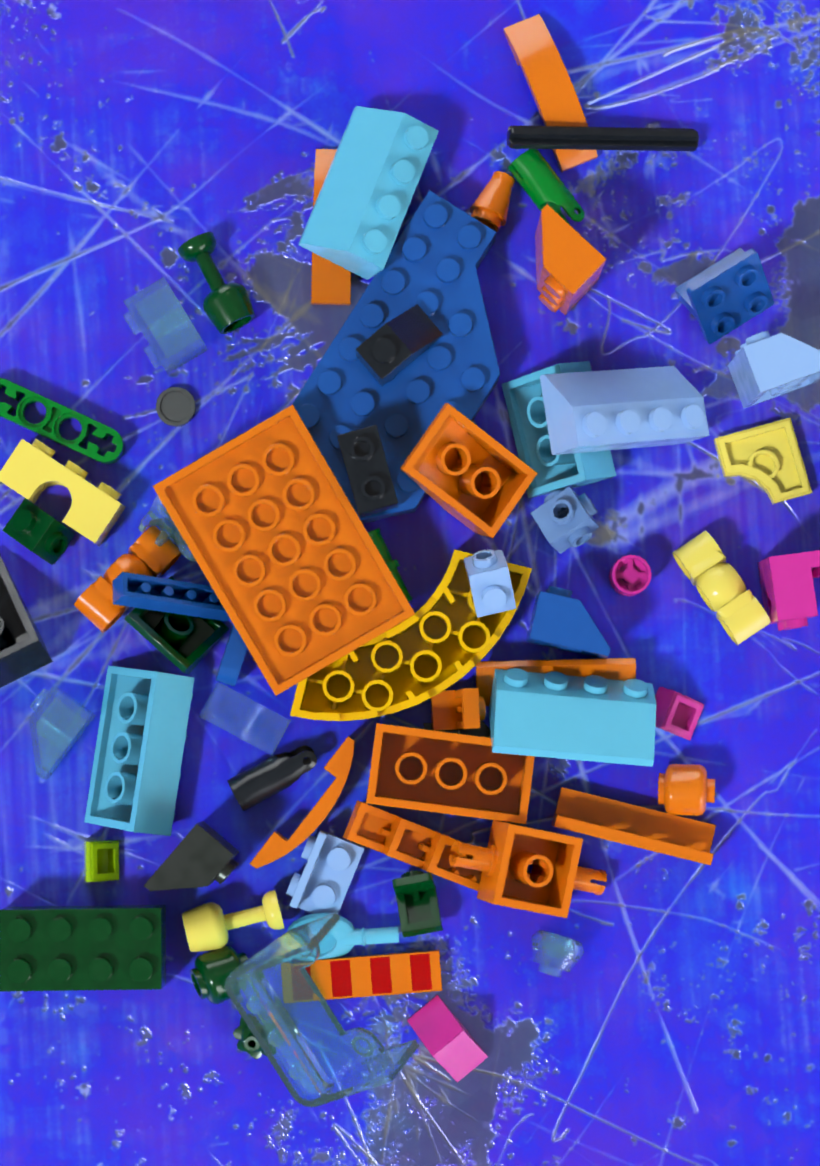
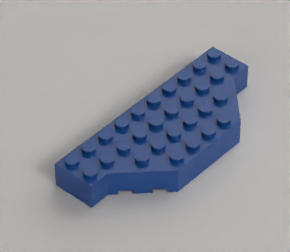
[293,190,500,524]

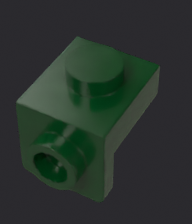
[2,498,75,565]
[392,871,443,937]

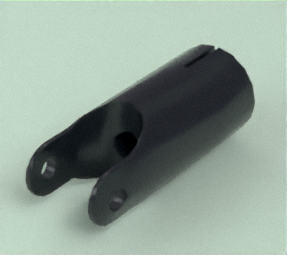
[227,745,317,811]

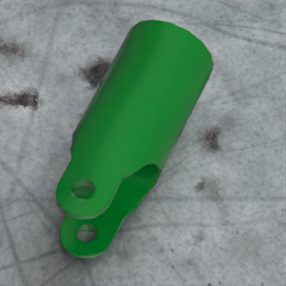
[508,149,585,225]

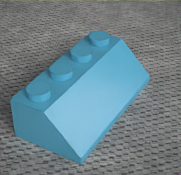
[298,106,439,280]
[84,665,194,836]
[489,668,657,767]

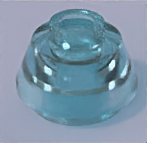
[531,930,584,978]

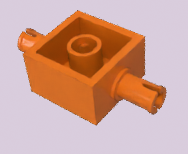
[449,820,607,918]

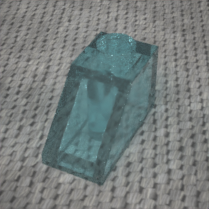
[29,686,96,779]

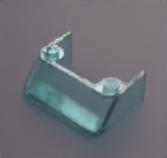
[225,912,419,1107]

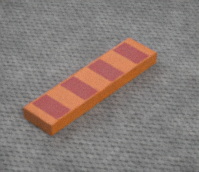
[280,950,442,1003]

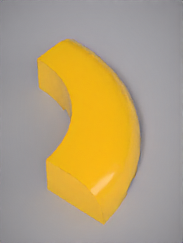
[290,550,532,721]

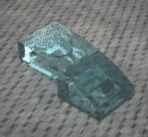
[199,681,291,755]

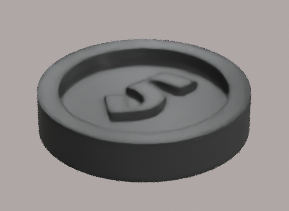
[156,387,196,427]

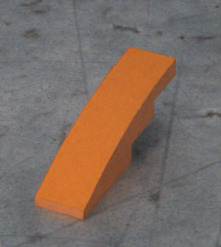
[343,800,482,891]

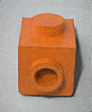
[431,688,486,731]

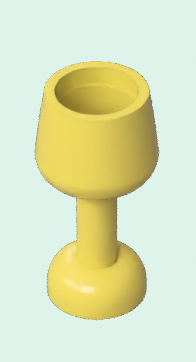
[182,890,284,952]

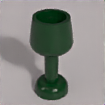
[178,232,255,334]

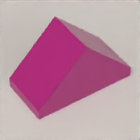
[407,994,488,1083]

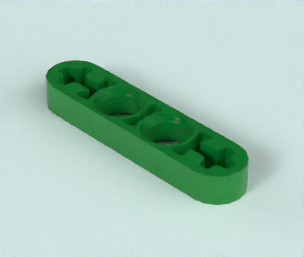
[0,378,125,464]

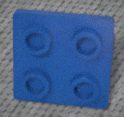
[674,247,774,344]

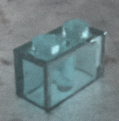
[123,277,208,374]

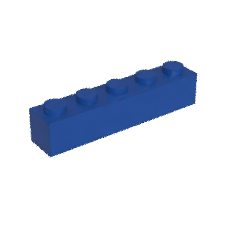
[112,572,230,621]

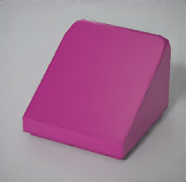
[655,687,705,741]

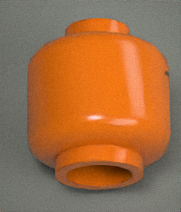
[658,764,715,816]

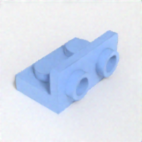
[286,830,365,915]

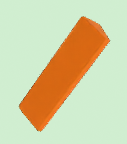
[476,658,636,706]

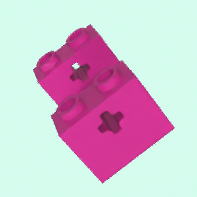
[758,550,820,631]

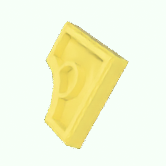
[713,418,812,505]

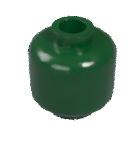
[190,945,252,1004]

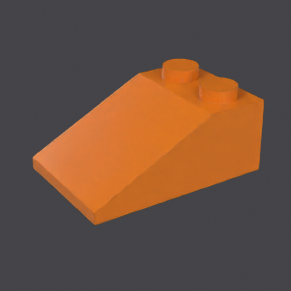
[400,403,538,538]

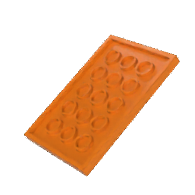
[153,404,415,696]

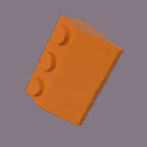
[535,204,607,316]

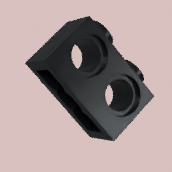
[337,425,398,518]

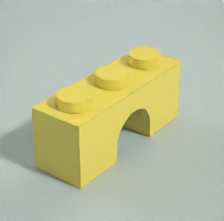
[0,439,126,546]

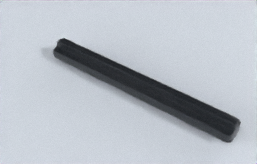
[507,126,699,151]

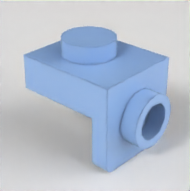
[463,549,516,618]

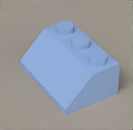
[728,331,820,409]

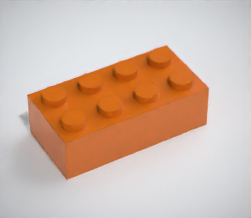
[366,723,535,824]

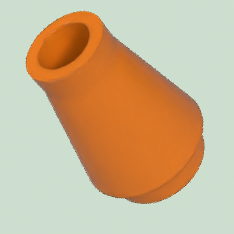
[470,171,515,232]

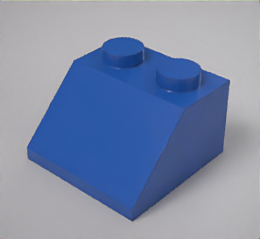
[526,586,611,658]

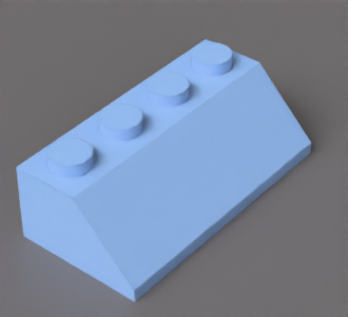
[540,366,710,455]

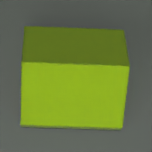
[84,840,119,882]

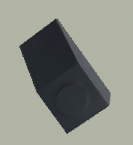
[355,304,443,386]

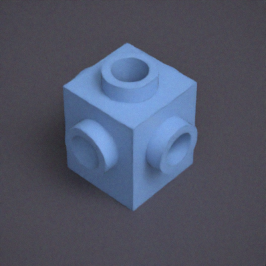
[530,486,599,554]

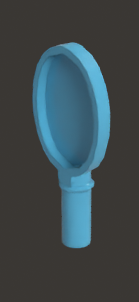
[286,913,399,960]

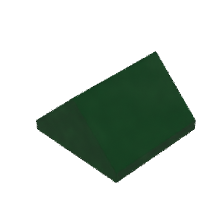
[125,577,229,674]

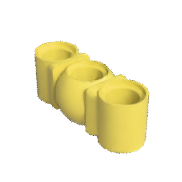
[672,530,771,645]

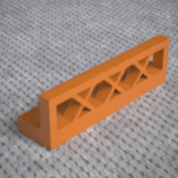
[552,787,716,865]

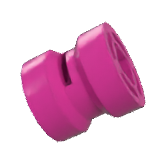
[609,555,652,597]

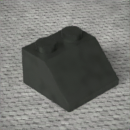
[144,821,239,891]

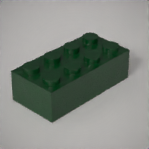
[0,905,166,991]

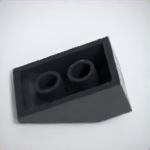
[0,555,53,688]

